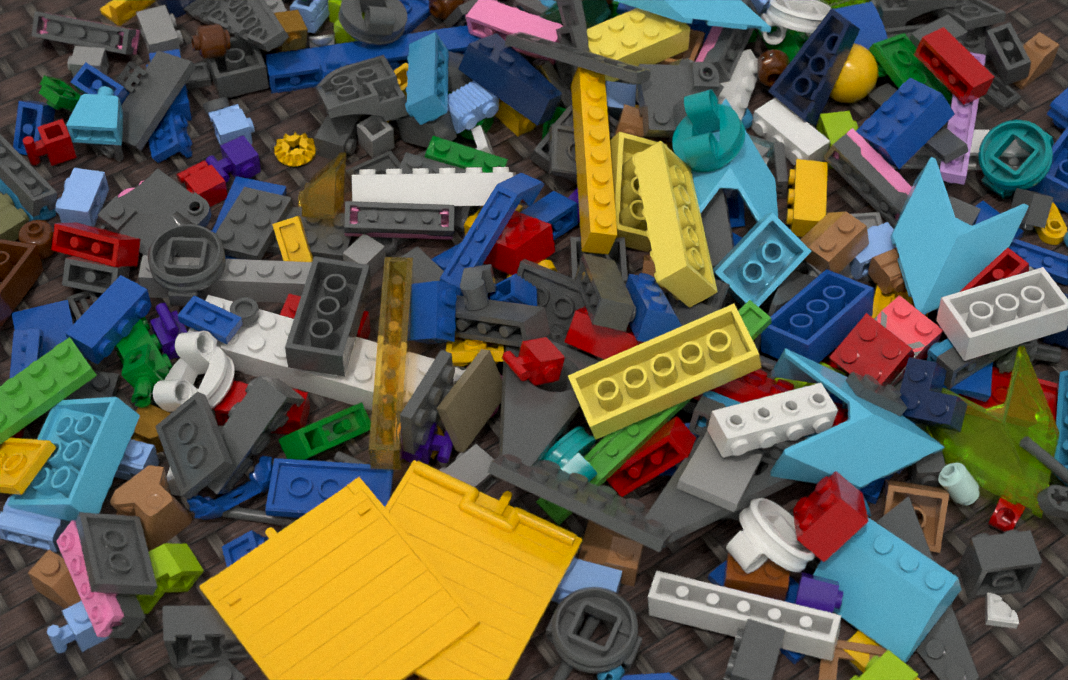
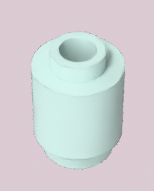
[938,463,979,506]

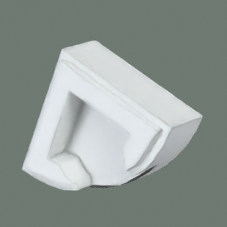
[985,592,1019,629]

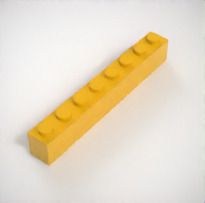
[571,67,617,254]

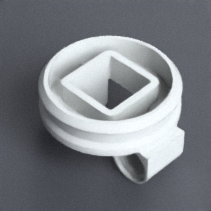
[760,0,831,44]
[153,331,234,412]
[726,498,815,573]

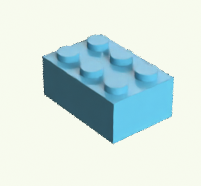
[713,212,812,307]

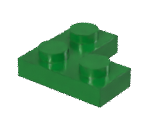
[39,75,81,112]

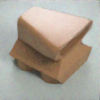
[110,465,192,552]

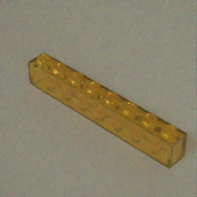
[369,257,414,470]

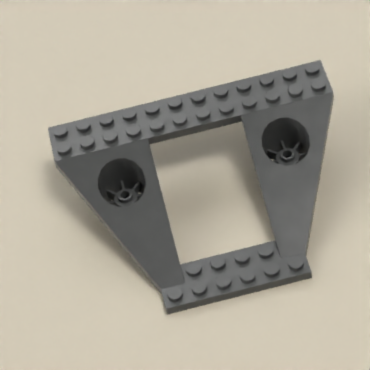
[487,323,798,552]

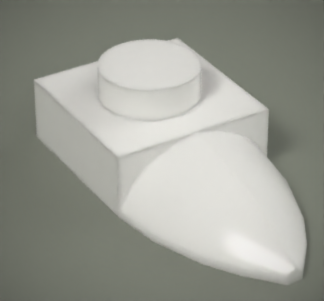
[309,35,335,48]

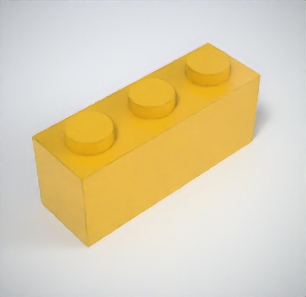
[786,159,828,237]

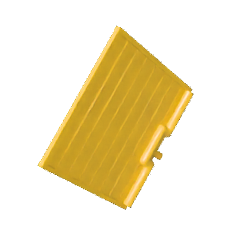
[385,460,583,680]
[199,477,480,680]

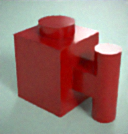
[23,119,77,166]
[176,160,228,209]
[502,337,565,386]

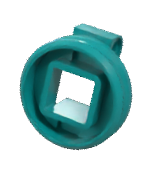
[672,89,745,172]
[978,120,1054,199]
[541,426,598,482]

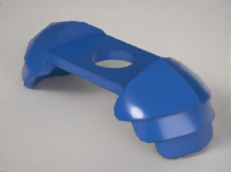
[187,456,273,520]

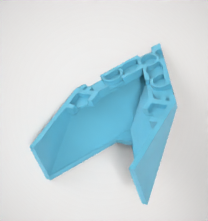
[613,0,771,32]
[691,99,778,222]
[890,157,1029,315]
[771,348,945,490]

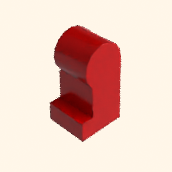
[988,475,1037,532]

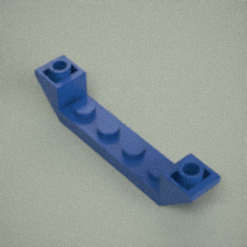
[440,173,544,296]

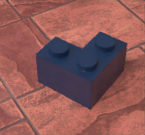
[900,357,968,432]

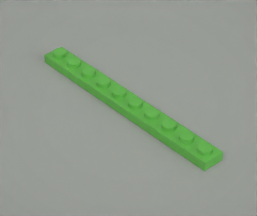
[536,300,772,526]

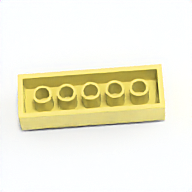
[634,141,718,308]
[568,304,762,440]

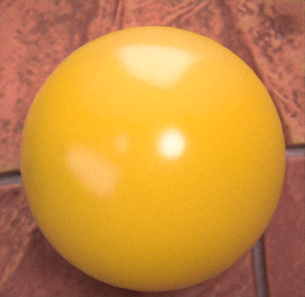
[829,43,878,103]

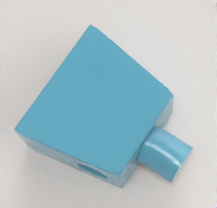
[67,86,123,145]

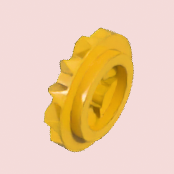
[274,131,316,166]

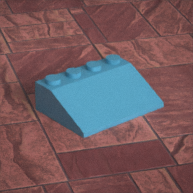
[7,397,140,521]
[813,518,961,663]

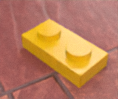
[272,216,313,262]

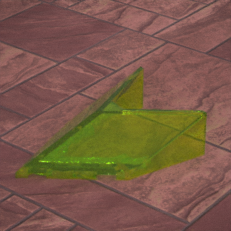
[927,345,1060,519]

